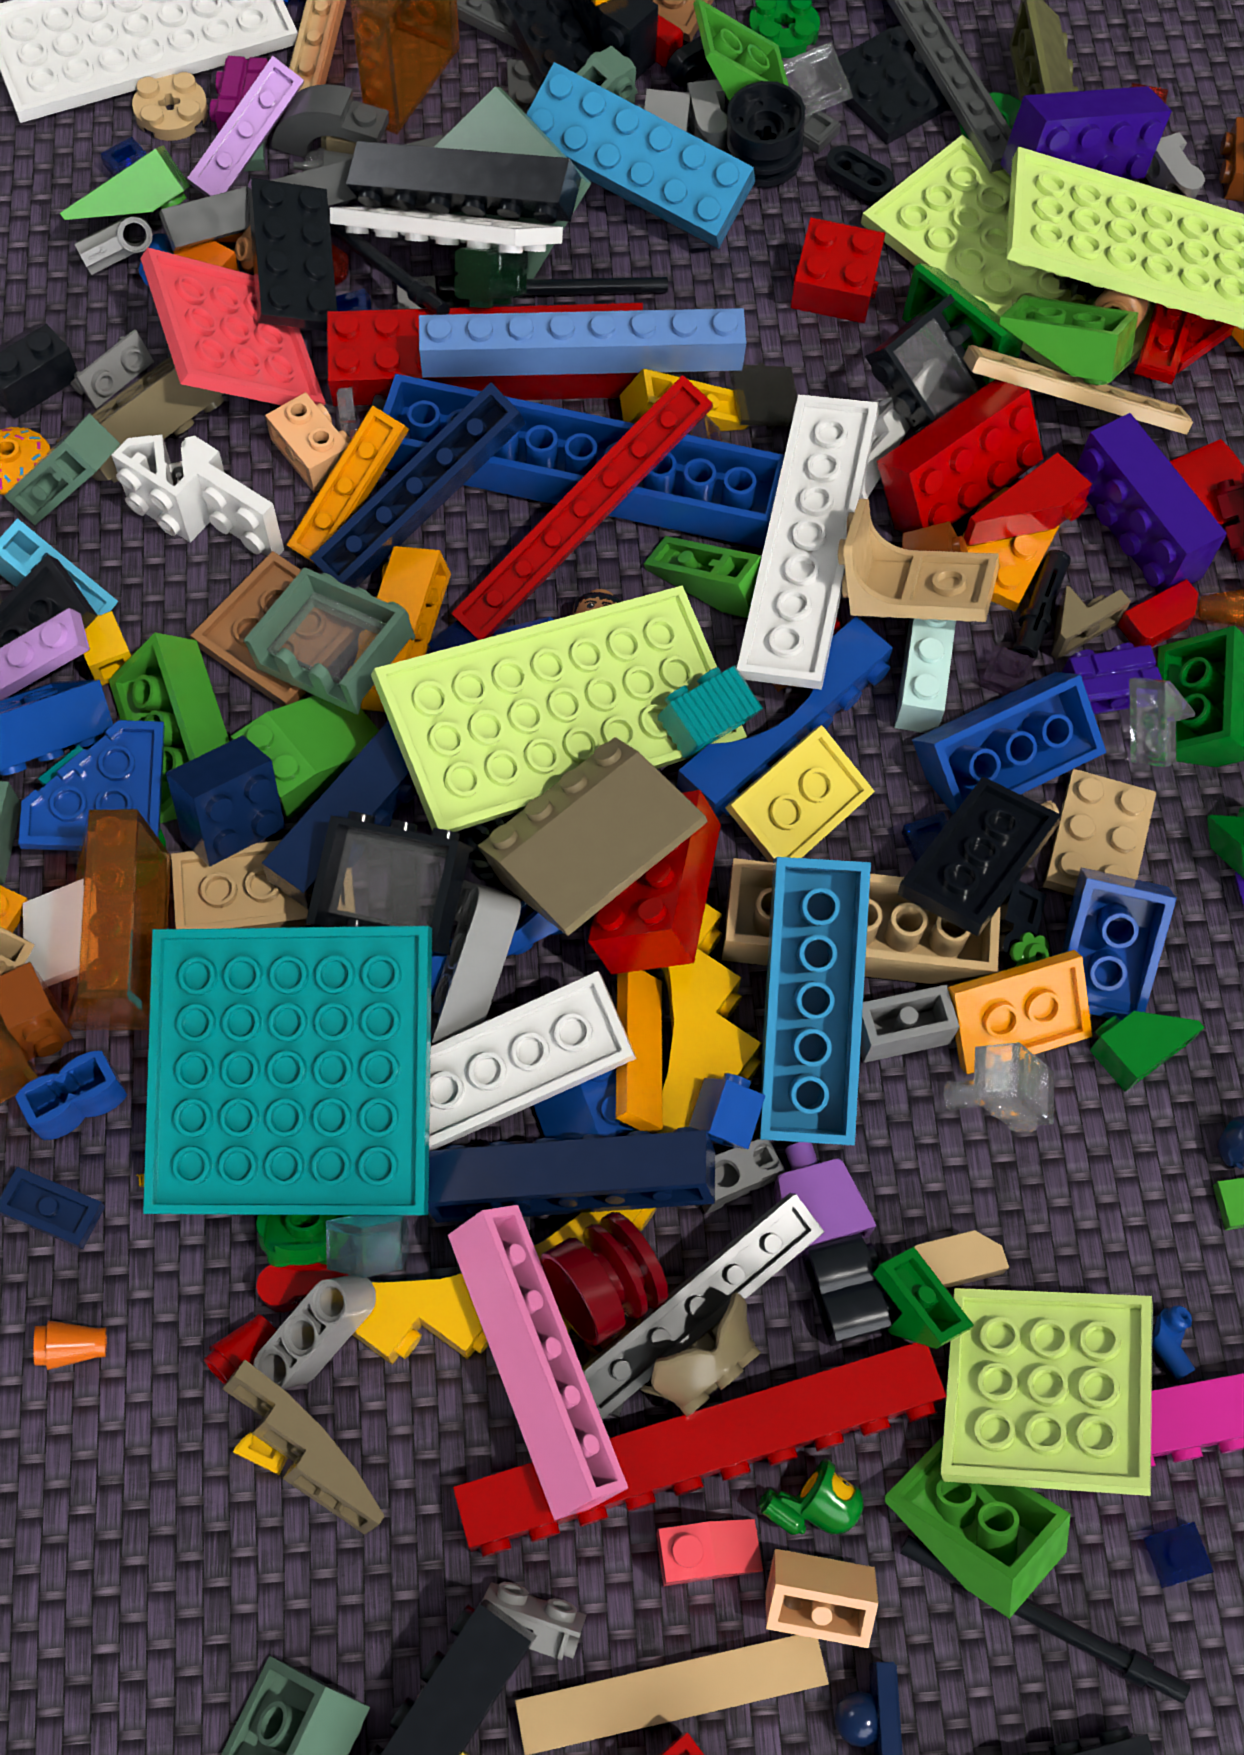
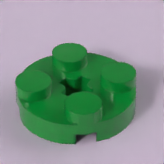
[748,0,820,58]
[256,1215,355,1267]

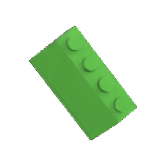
[109,632,230,824]

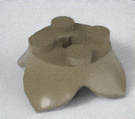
[640,1292,761,1417]

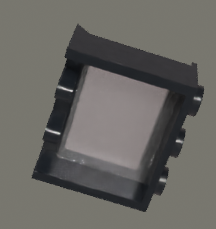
[865,294,986,435]
[306,811,473,955]

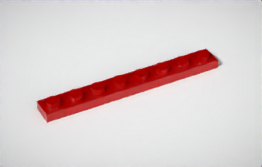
[451,375,713,640]

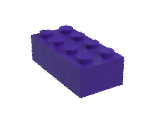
[1000,86,1172,179]
[1076,413,1227,593]

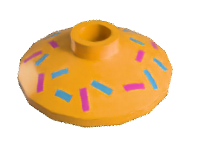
[0,427,51,495]

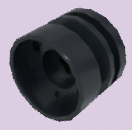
[727,81,806,187]

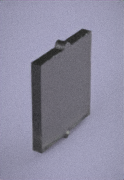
[729,362,798,429]

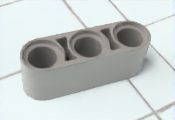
[253,1274,376,1389]

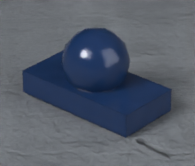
[835,1662,903,1755]

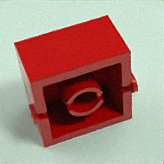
[791,217,885,324]

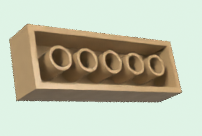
[722,858,1000,986]

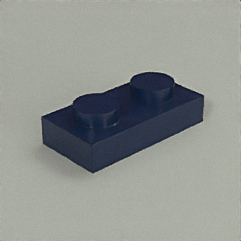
[0,1167,105,1250]

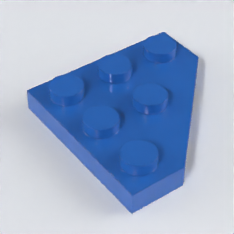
[18,720,165,853]

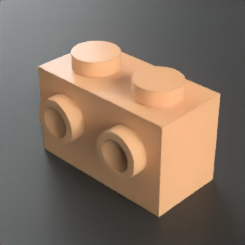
[265,392,351,493]
[765,1549,878,1648]

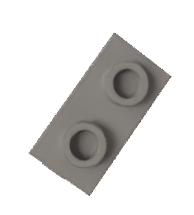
[71,329,154,409]
[482,1582,587,1661]

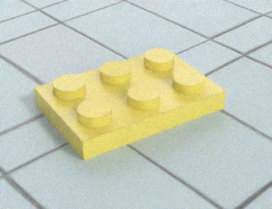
[725,725,875,863]

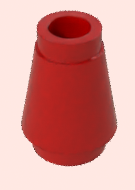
[204,1314,276,1385]

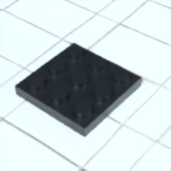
[819,23,951,145]

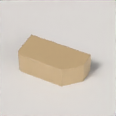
[914,1230,1009,1288]

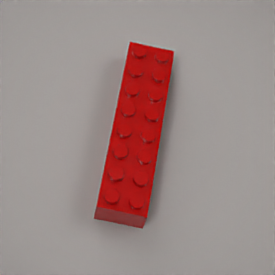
[327,303,643,406]

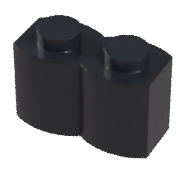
[802,1233,895,1347]

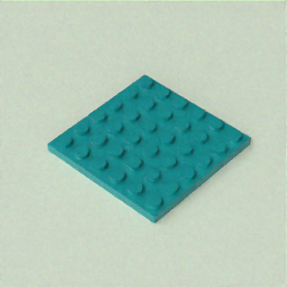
[143,926,432,1215]

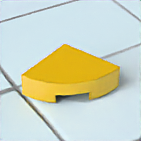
[233,1432,288,1475]

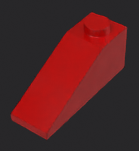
[964,452,1092,546]

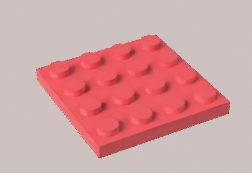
[140,247,326,406]

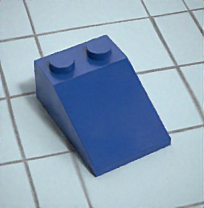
[1062,867,1177,1020]

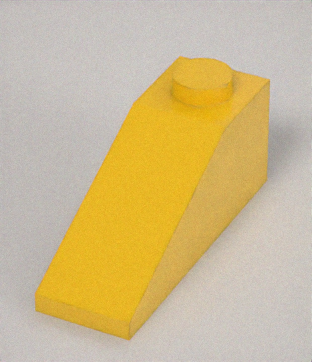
[619,368,749,434]

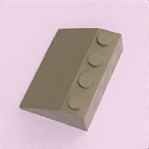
[478,737,708,936]

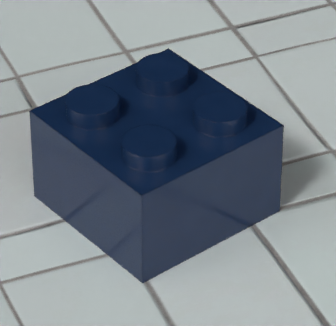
[166,735,285,867]

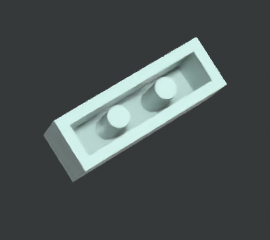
[894,618,956,733]

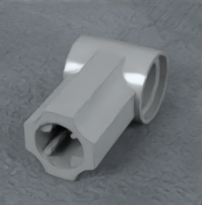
[74,214,152,275]

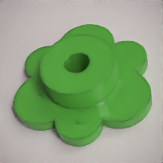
[1010,932,1050,967]

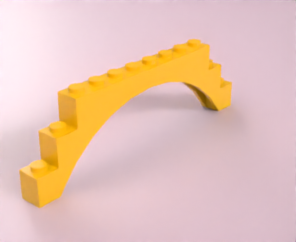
[352,904,762,1365]

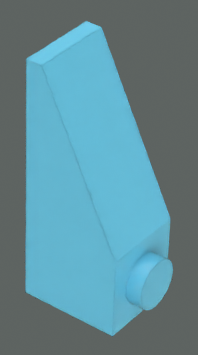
[0,518,119,615]

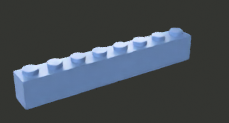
[419,308,746,378]

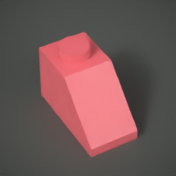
[656,1519,763,1587]

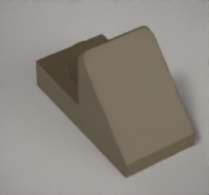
[1051,586,1131,660]

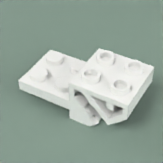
[111,435,284,556]

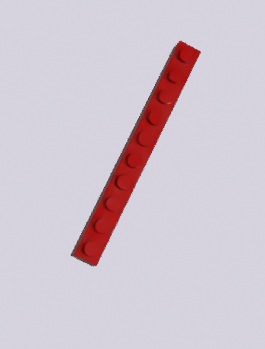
[453,1343,947,1558]

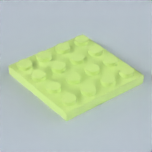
[941,1288,1153,1496]

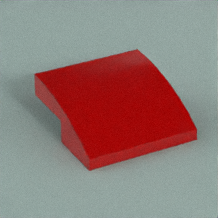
[1169,439,1244,525]

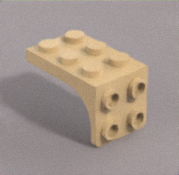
[838,499,999,622]

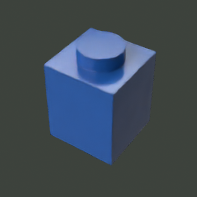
[689,1073,766,1149]

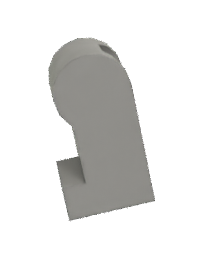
[687,79,727,151]
[1145,132,1205,199]
[701,1139,785,1215]

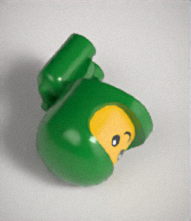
[758,1458,864,1535]

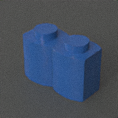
[15,1051,128,1140]

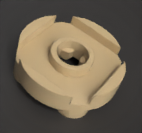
[132,72,209,141]

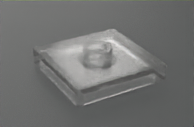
[783,42,853,117]

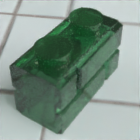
[454,246,528,308]

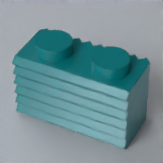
[657,665,763,758]

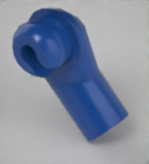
[1152,1305,1196,1382]

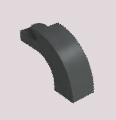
[272,84,389,159]

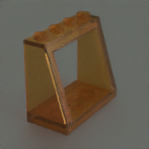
[350,0,460,134]
[67,809,171,1030]

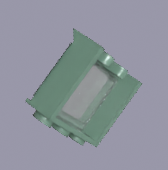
[244,567,416,715]

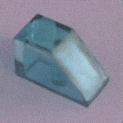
[326,1215,409,1278]

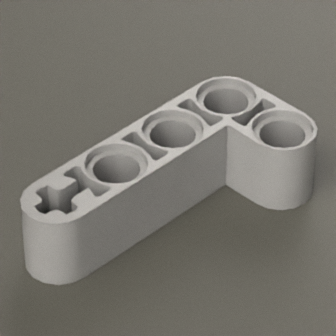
[431,880,521,1046]

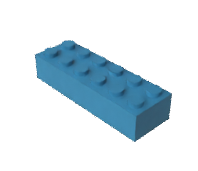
[526,62,755,249]
[757,857,871,1146]

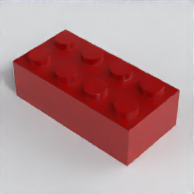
[877,379,1043,533]
[588,790,721,974]

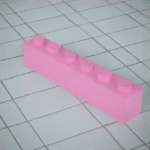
[448,1205,629,1521]

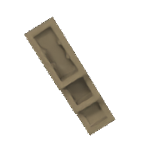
[222,1360,385,1535]

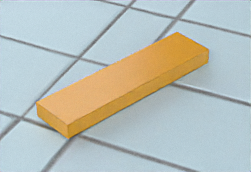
[287,405,410,563]
[616,970,663,1134]

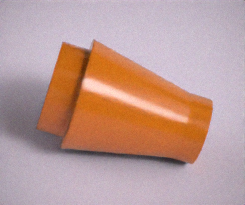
[33,1320,107,1370]

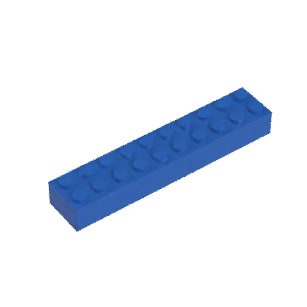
[383,374,785,549]

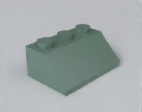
[221,1656,370,1755]

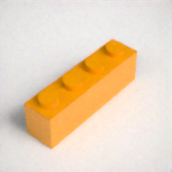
[349,546,451,712]

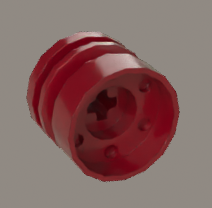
[540,1212,669,1346]

